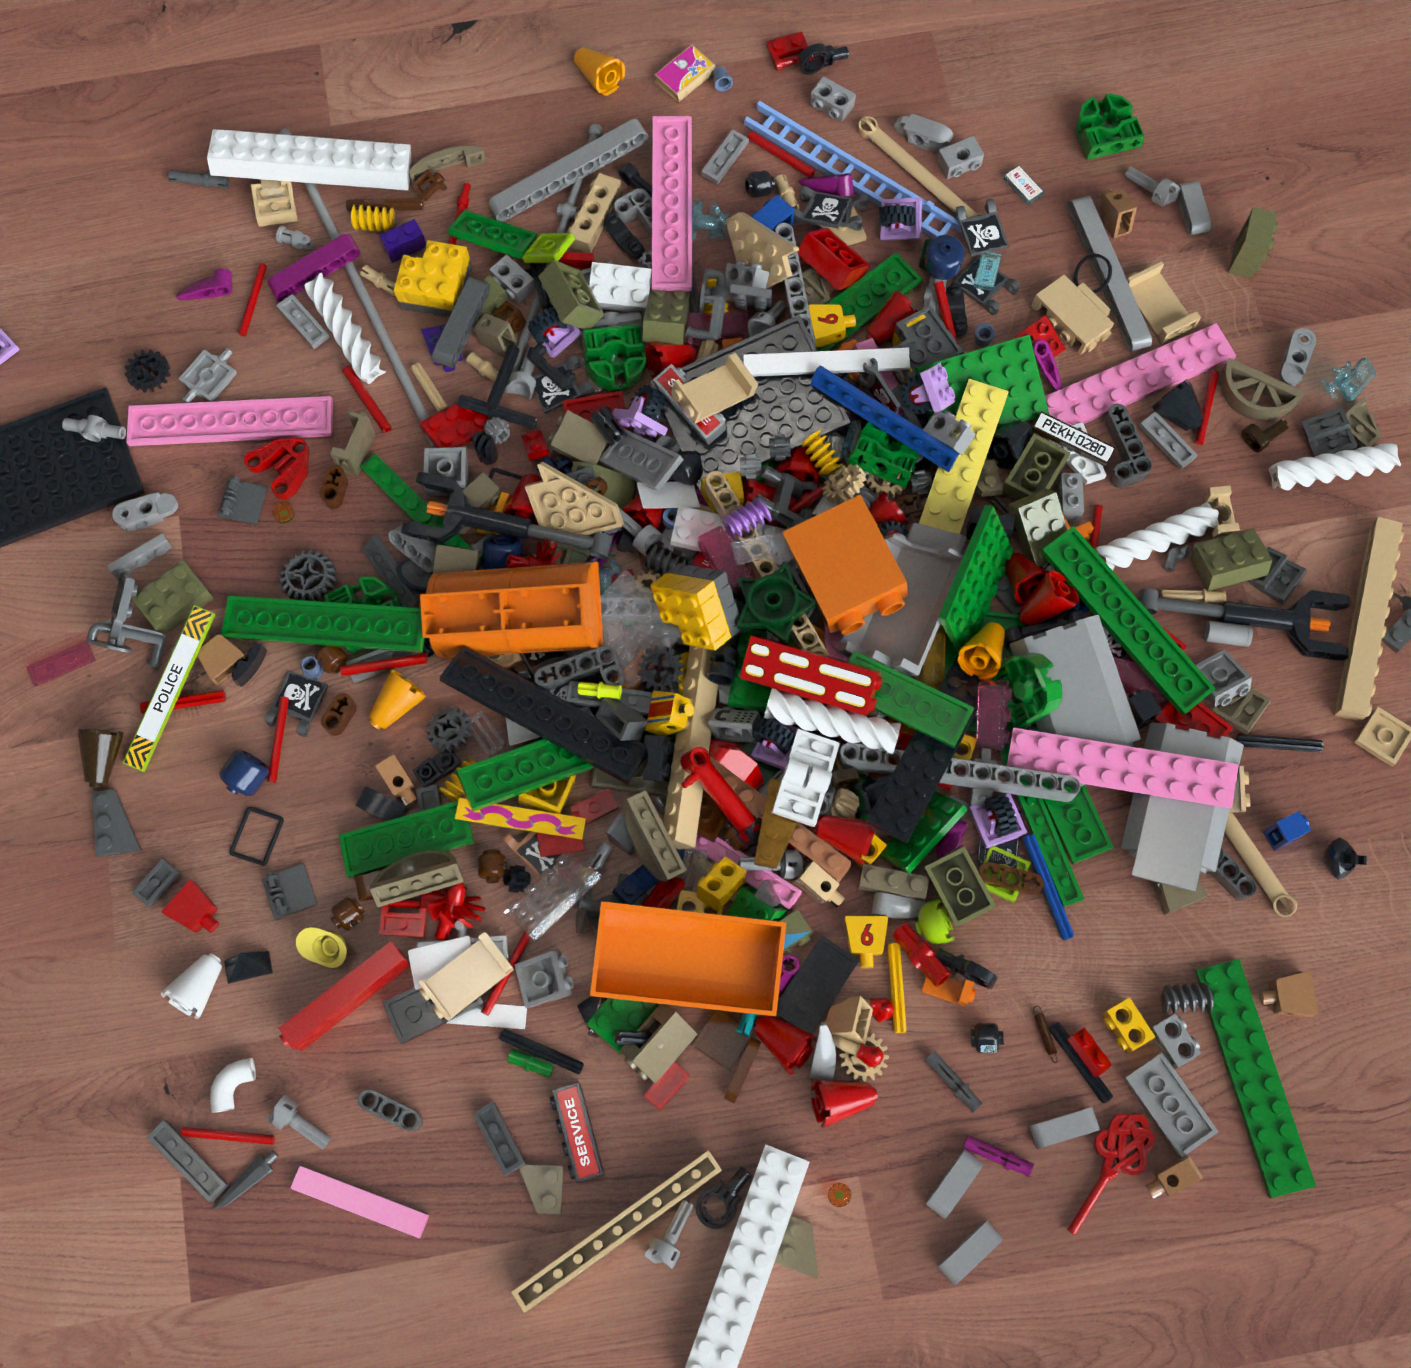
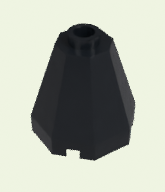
[1152,378,1204,431]
[987,421,1034,470]

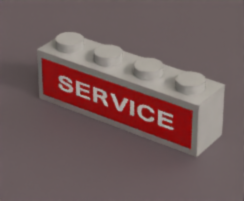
[653,364,727,445]

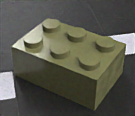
[1228,207,1278,279]
[538,260,604,330]
[643,288,690,345]
[1002,433,1071,501]
[1008,489,1067,565]
[1191,528,1272,591]
[131,560,214,635]
[924,844,997,927]

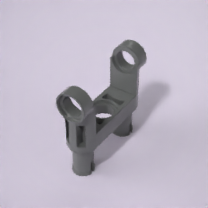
[755,465,818,529]

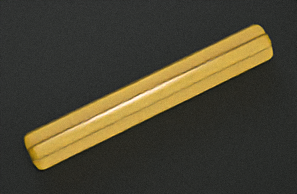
[888,943,906,1034]

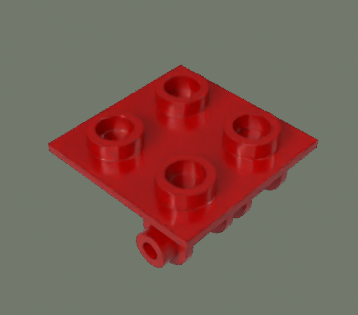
[1014,315,1066,357]

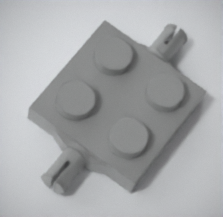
[179,348,237,403]

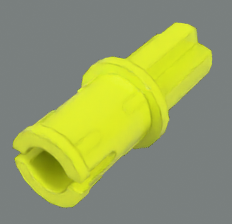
[577,682,622,699]

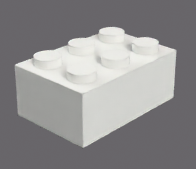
[589,262,652,315]

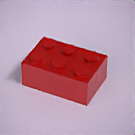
[797,228,870,290]

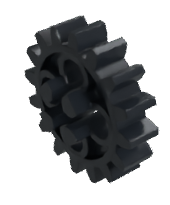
[124,349,171,393]
[637,646,685,692]

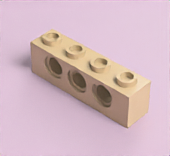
[567,173,622,254]

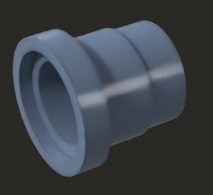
[713,66,733,92]
[975,323,995,348]
[301,656,324,680]

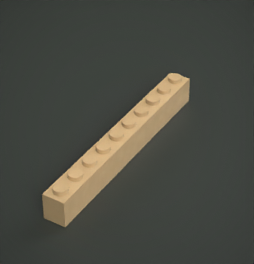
[1334,517,1404,722]
[663,644,724,850]
[511,1150,722,1313]

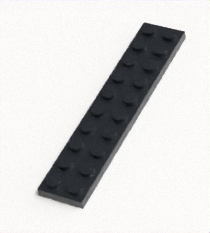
[440,645,648,785]
[866,657,993,843]

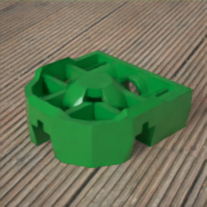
[1075,93,1144,160]
[581,324,647,392]
[847,422,919,488]
[324,576,402,654]
[992,653,1063,729]

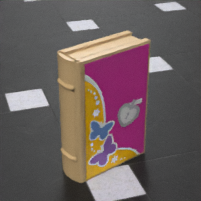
[655,45,716,103]

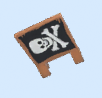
[503,808,571,881]

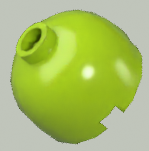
[915,898,955,944]

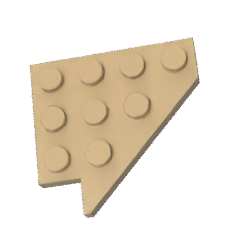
[725,212,799,289]
[525,462,624,544]

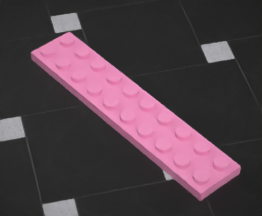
[652,116,692,291]
[1045,323,1236,426]
[126,396,333,446]
[1007,728,1239,809]

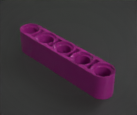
[267,234,360,301]

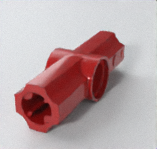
[892,923,951,987]

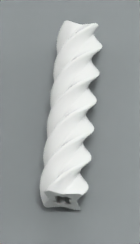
[304,273,386,384]
[1269,443,1401,490]
[1095,502,1219,570]
[764,688,901,754]

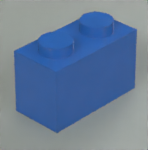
[1263,811,1311,851]

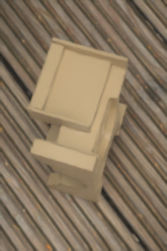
[1204,486,1240,539]

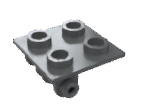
[217,476,268,524]
[262,863,317,920]

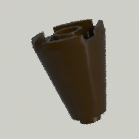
[78,729,123,787]

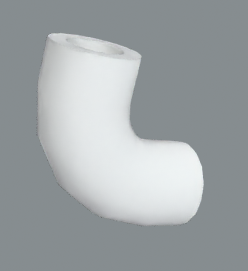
[210,1058,256,1113]

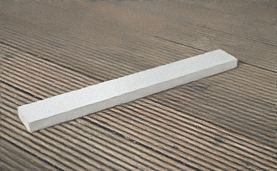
[744,348,910,377]

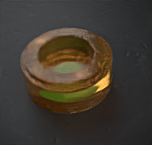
[272,502,295,524]
[828,1183,851,1207]

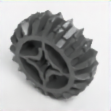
[280,549,337,602]

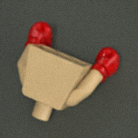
[818,996,894,1067]

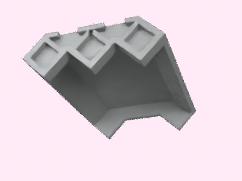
[836,523,967,677]
[1009,615,1141,786]
[1121,723,1244,891]

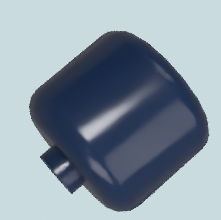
[924,235,965,280]
[483,535,522,570]
[219,749,270,796]

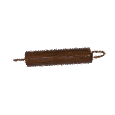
[1033,1006,1058,1063]

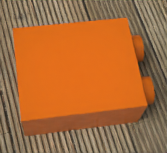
[782,494,908,635]

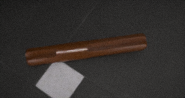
[346,198,424,212]

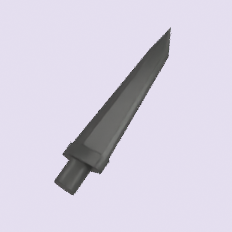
[212,1150,279,1209]

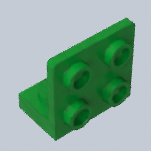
[727,887,788,921]

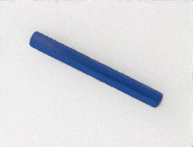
[1023,834,1074,940]

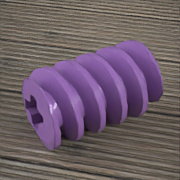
[723,498,772,540]

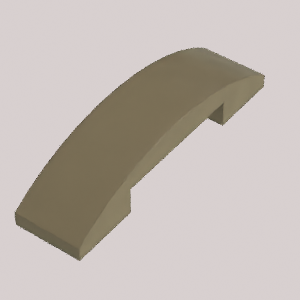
[409,146,486,184]

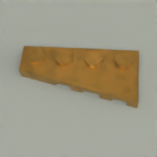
[754,778,798,869]

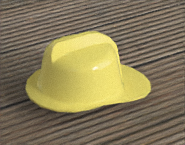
[296,927,348,968]

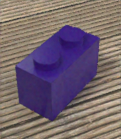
[379,219,426,263]

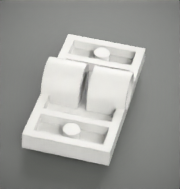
[771,729,840,827]

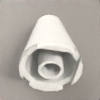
[160,953,222,1019]

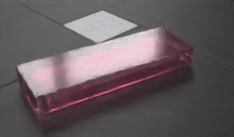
[26,641,96,687]

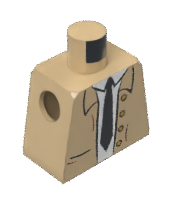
[792,861,845,908]

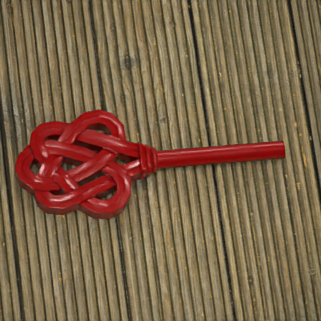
[1067,1113,1156,1235]

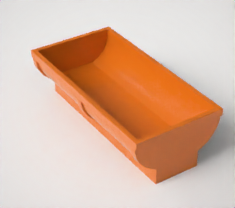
[420,562,604,658]
[590,901,786,1016]

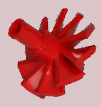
[506,539,561,568]
[420,883,485,941]

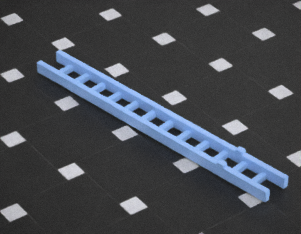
[744,101,963,239]

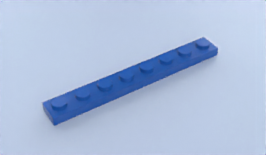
[810,365,960,472]

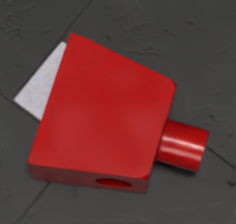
[161,879,219,933]

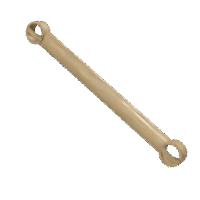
[858,116,984,219]
[1225,813,1297,917]

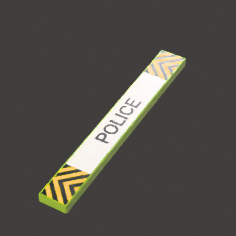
[123,605,216,772]

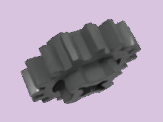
[425,706,473,753]

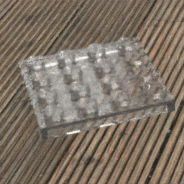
[587,569,681,690]
[504,853,602,941]

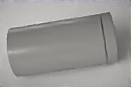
[1204,621,1253,647]

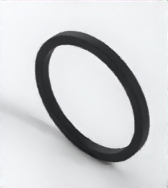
[1074,254,1112,294]

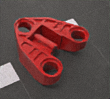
[244,438,309,500]
[709,739,764,790]

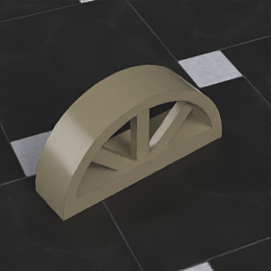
[1220,358,1305,421]
[623,790,687,881]
[370,850,464,907]

